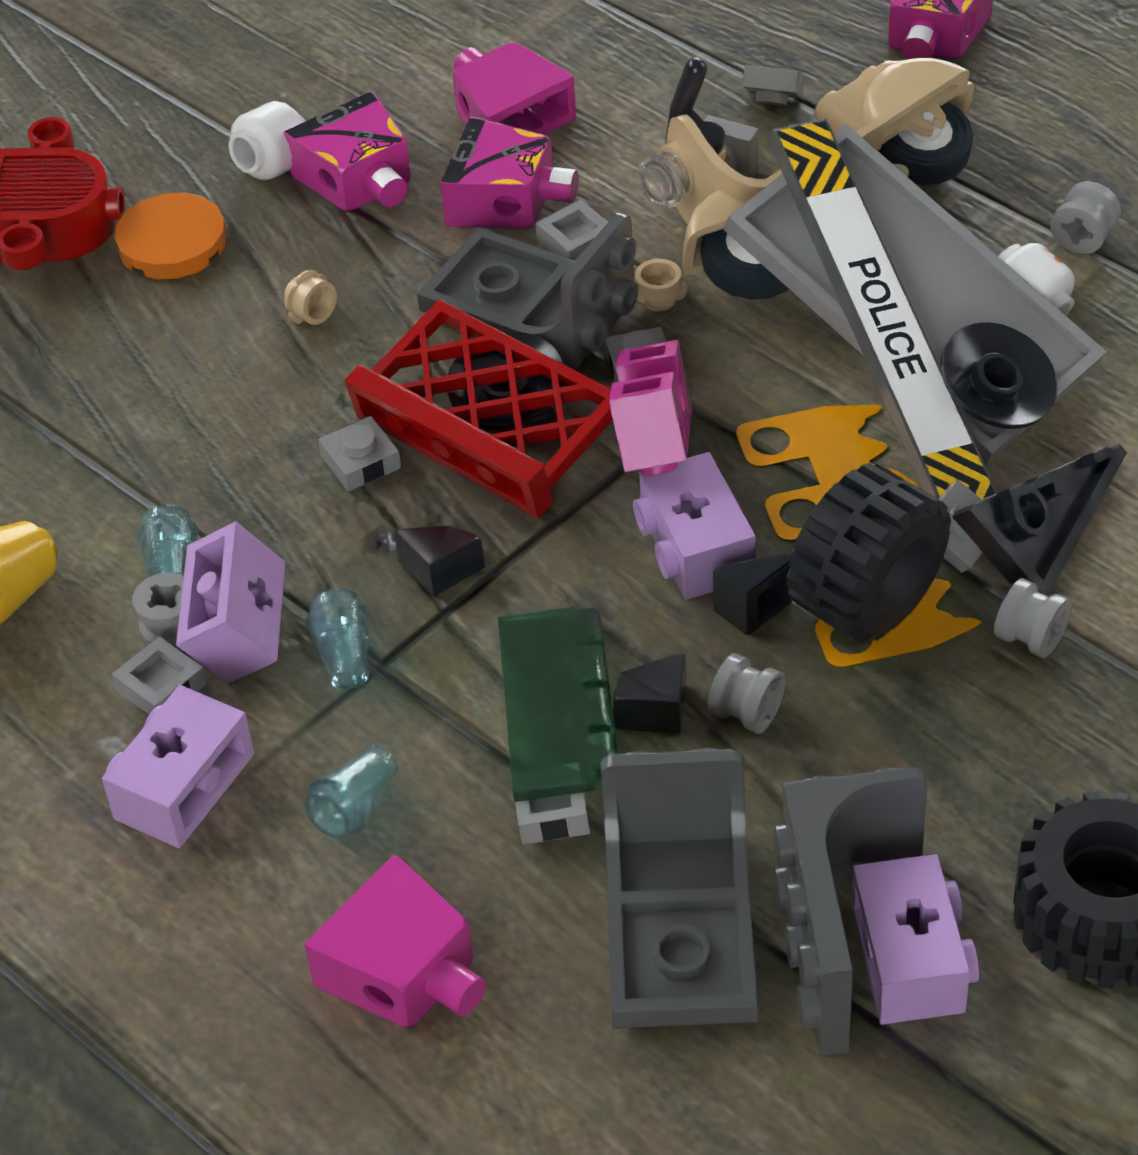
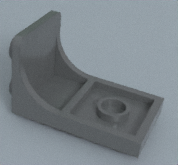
[417,212,639,370]
[601,748,758,1028]
[773,767,928,1056]

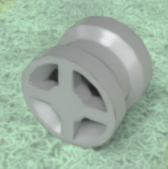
[1050,181,1121,254]
[132,572,184,651]
[994,578,1072,658]
[708,653,786,734]

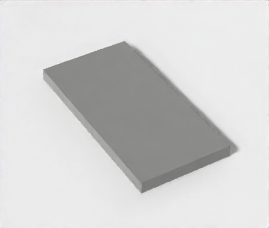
[724,124,1107,466]

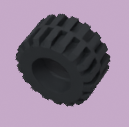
[787,463,951,644]
[1013,791,1138,988]

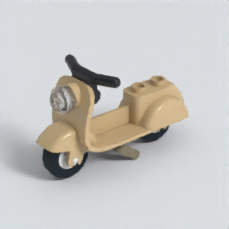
[638,57,975,300]

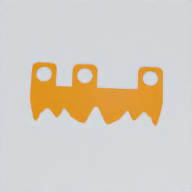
[736,405,982,667]

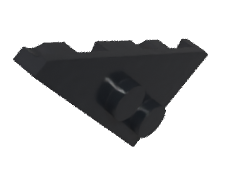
[952,444,1127,596]

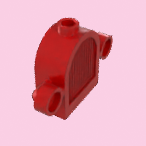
[0,117,125,270]

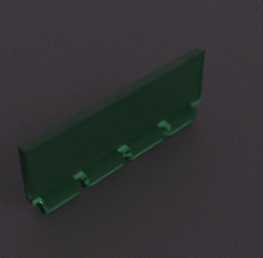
[498,606,619,802]

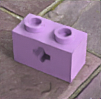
[633,452,756,600]
[176,521,285,684]
[102,684,255,849]
[851,854,979,1025]

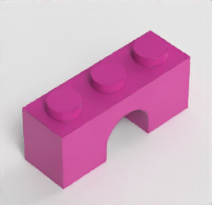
[609,340,692,476]

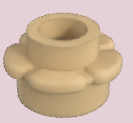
[634,259,687,311]
[284,270,337,325]

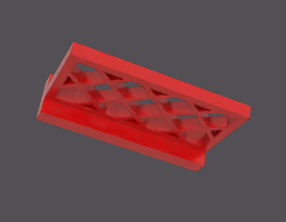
[344,299,613,519]

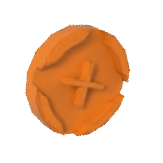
[114,192,227,280]

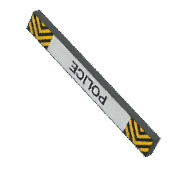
[768,118,998,499]

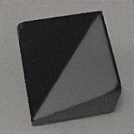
[394,526,485,597]
[713,553,792,635]
[613,654,687,733]

